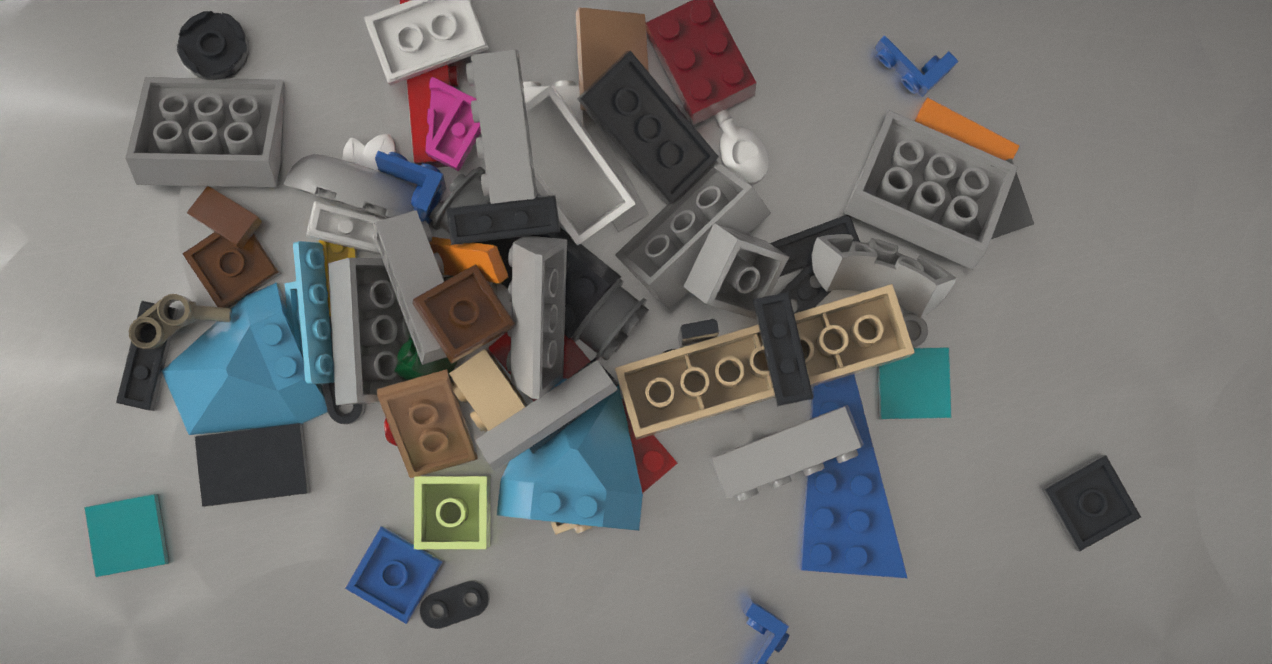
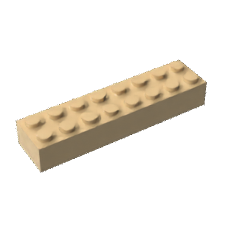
[615,284,915,440]

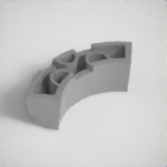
[284,154,418,218]
[812,234,957,318]

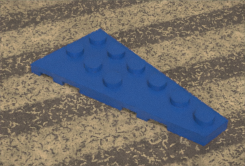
[800,374,908,578]

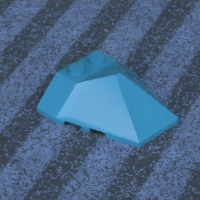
[162,282,328,435]
[497,379,643,531]

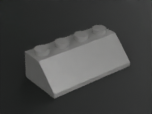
[615,161,771,310]
[507,236,567,399]

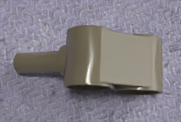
[128,294,232,349]

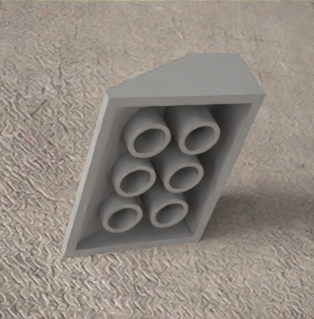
[125,77,284,187]
[844,110,1018,270]
[328,258,443,405]

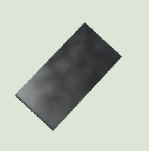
[577,50,719,204]

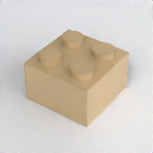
[449,349,528,432]

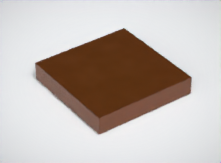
[182,232,281,308]
[412,264,515,363]

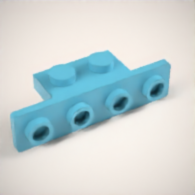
[284,241,335,384]

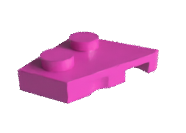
[426,77,481,171]

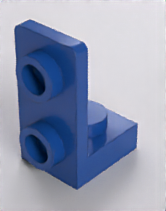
[875,36,958,97]
[375,151,446,224]
[743,599,790,664]

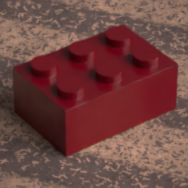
[646,0,757,126]

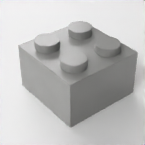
[683,223,789,320]

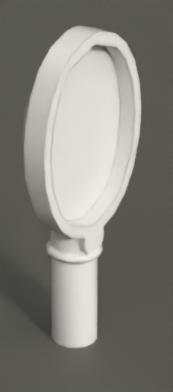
[715,109,769,184]

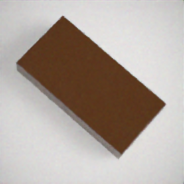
[187,186,263,249]

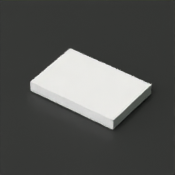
[364,0,489,86]

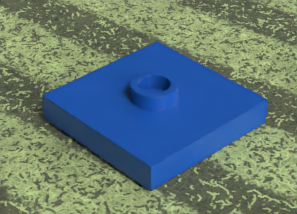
[345,526,443,624]

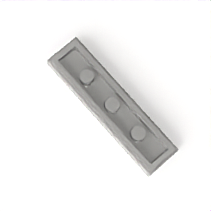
[475,360,618,471]

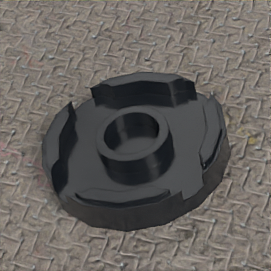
[177,11,248,80]

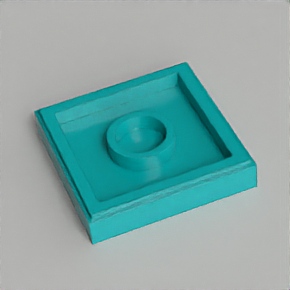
[878,347,952,419]
[84,494,169,577]

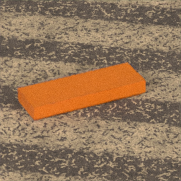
[914,97,1020,160]
[429,237,508,284]

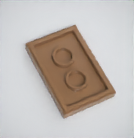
[575,7,649,111]
[377,369,478,479]

